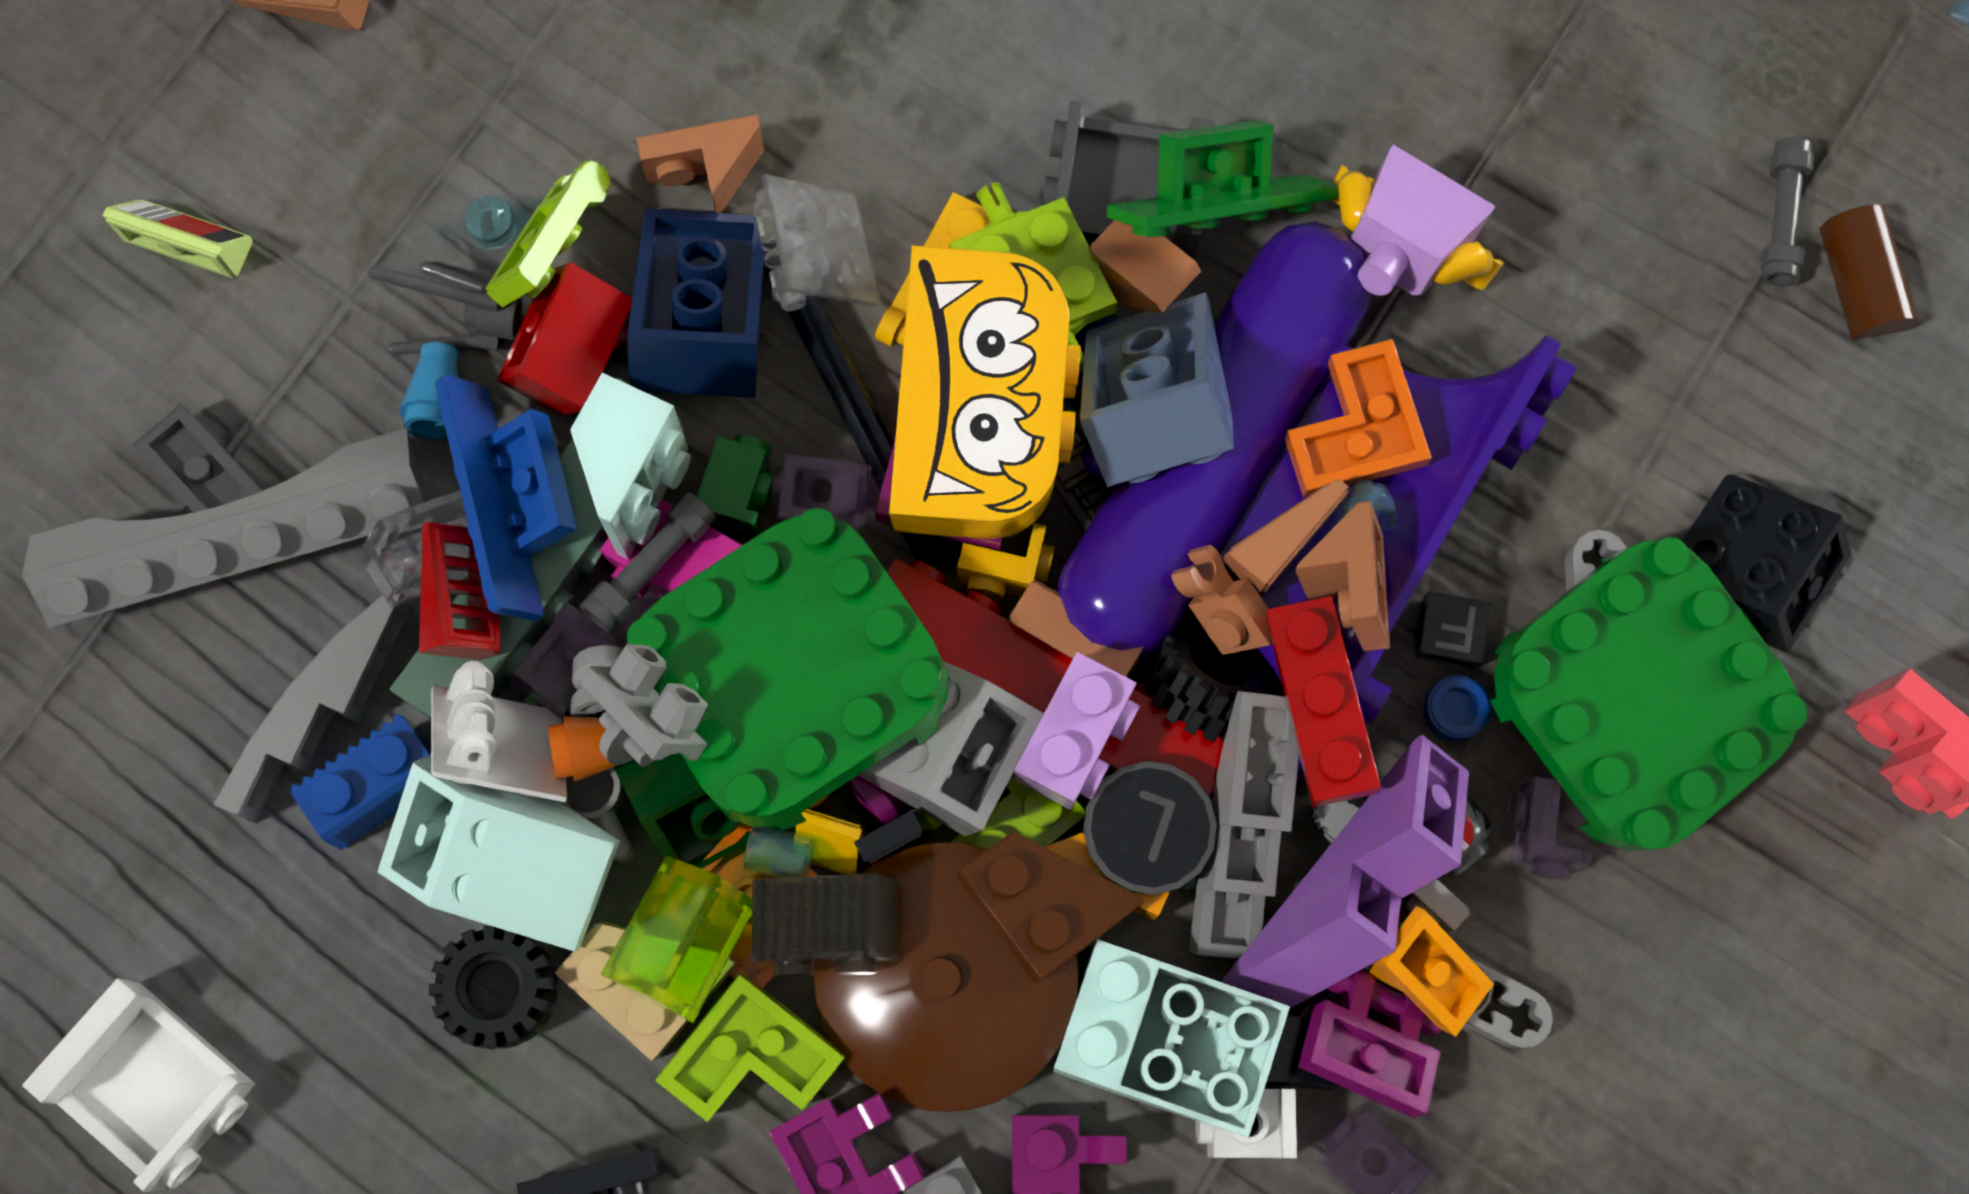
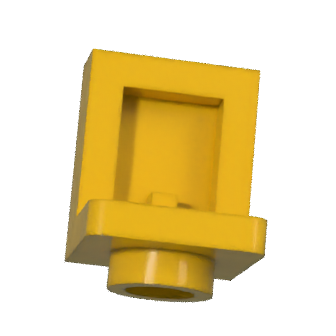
[957,522,1055,600]

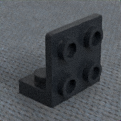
[1682,474,1852,653]

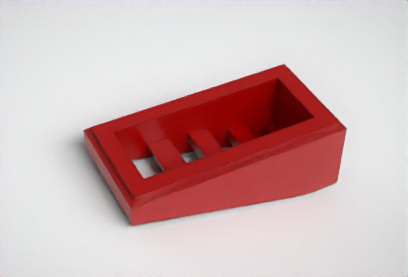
[419,522,500,660]

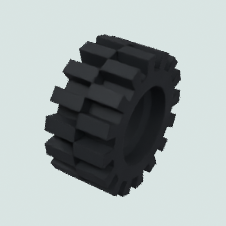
[1143,627,1271,742]
[429,926,558,1049]

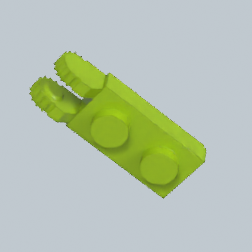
[485,160,611,307]

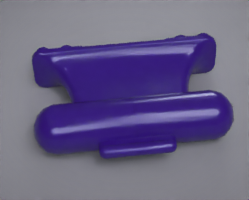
[1054,221,1577,785]

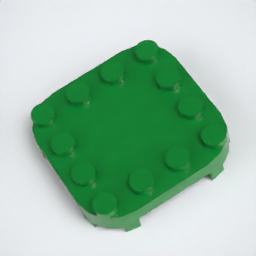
[627,508,950,831]
[1490,537,1807,851]

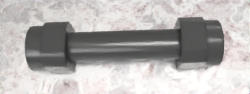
[1760,137,1814,286]
[580,492,716,633]

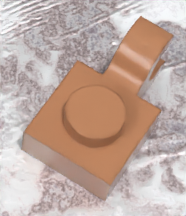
[1171,545,1272,655]

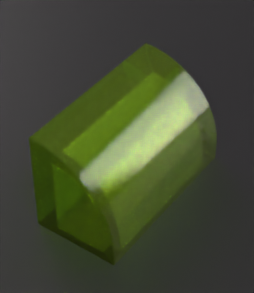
[601,856,758,1023]

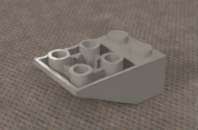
[858,661,1044,836]

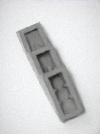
[213,590,413,823]
[1189,691,1299,959]

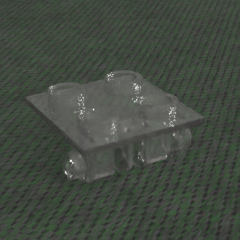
[752,174,881,311]

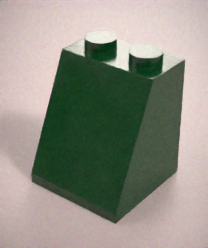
[614,753,782,885]

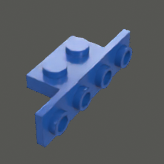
[435,374,577,621]

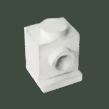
[1195,1089,1297,1158]

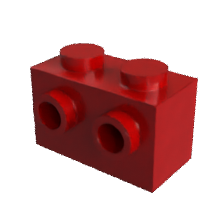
[497,262,632,416]

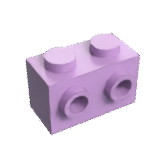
[1013,652,1140,810]

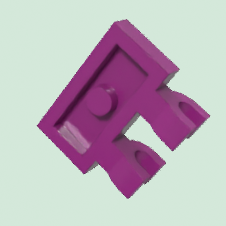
[769,1094,926,1194]
[1012,1115,1127,1194]

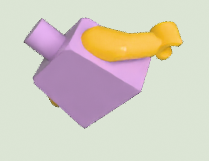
[1330,144,1504,296]

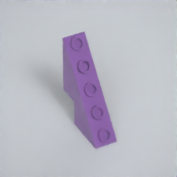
[1222,735,1469,1008]

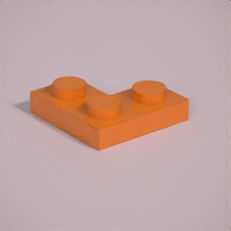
[1285,339,1432,498]

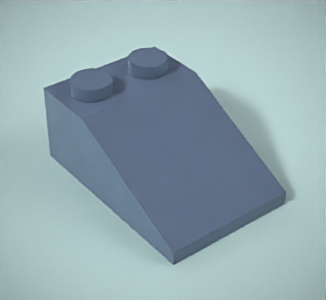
[1080,292,1234,487]

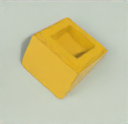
[795,809,869,876]

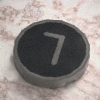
[1082,761,1217,896]

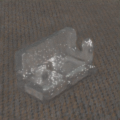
[357,490,469,608]

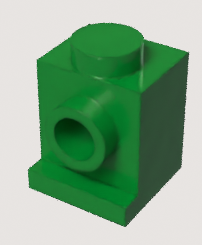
[697,434,777,538]

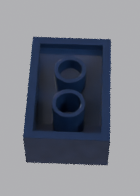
[627,208,767,398]

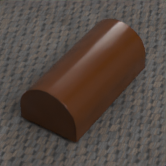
[1819,204,1919,340]

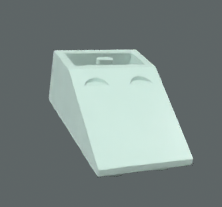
[377,755,620,952]
[1054,939,1290,1138]

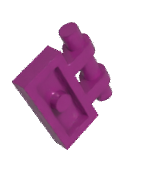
[1298,969,1441,1118]

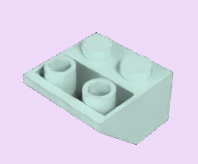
[570,373,691,560]

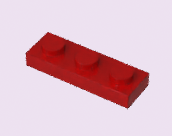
[1265,595,1381,808]

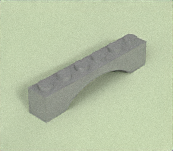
[22,428,430,628]

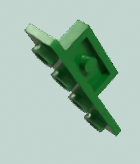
[1107,120,1339,237]

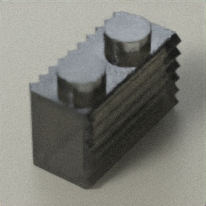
[752,873,900,977]

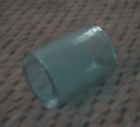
[744,827,814,883]

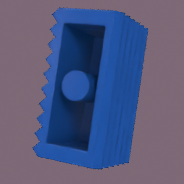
[291,715,431,850]

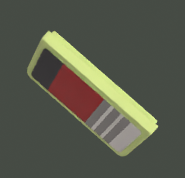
[102,200,253,278]

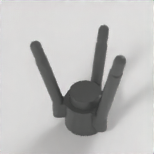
[368,262,523,355]

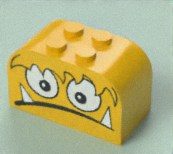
[889,245,1081,539]

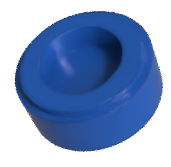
[1423,675,1491,742]

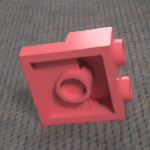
[1844,669,1969,819]

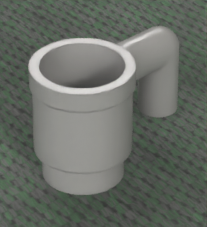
[559,767,636,864]

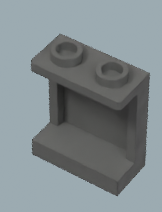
[1042,101,1216,258]

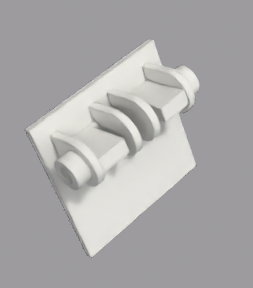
[431,661,567,802]

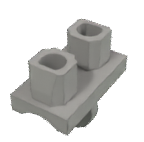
[579,644,708,767]

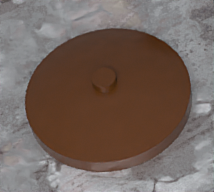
[814,842,1080,1112]

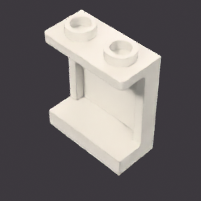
[22,978,256,1192]

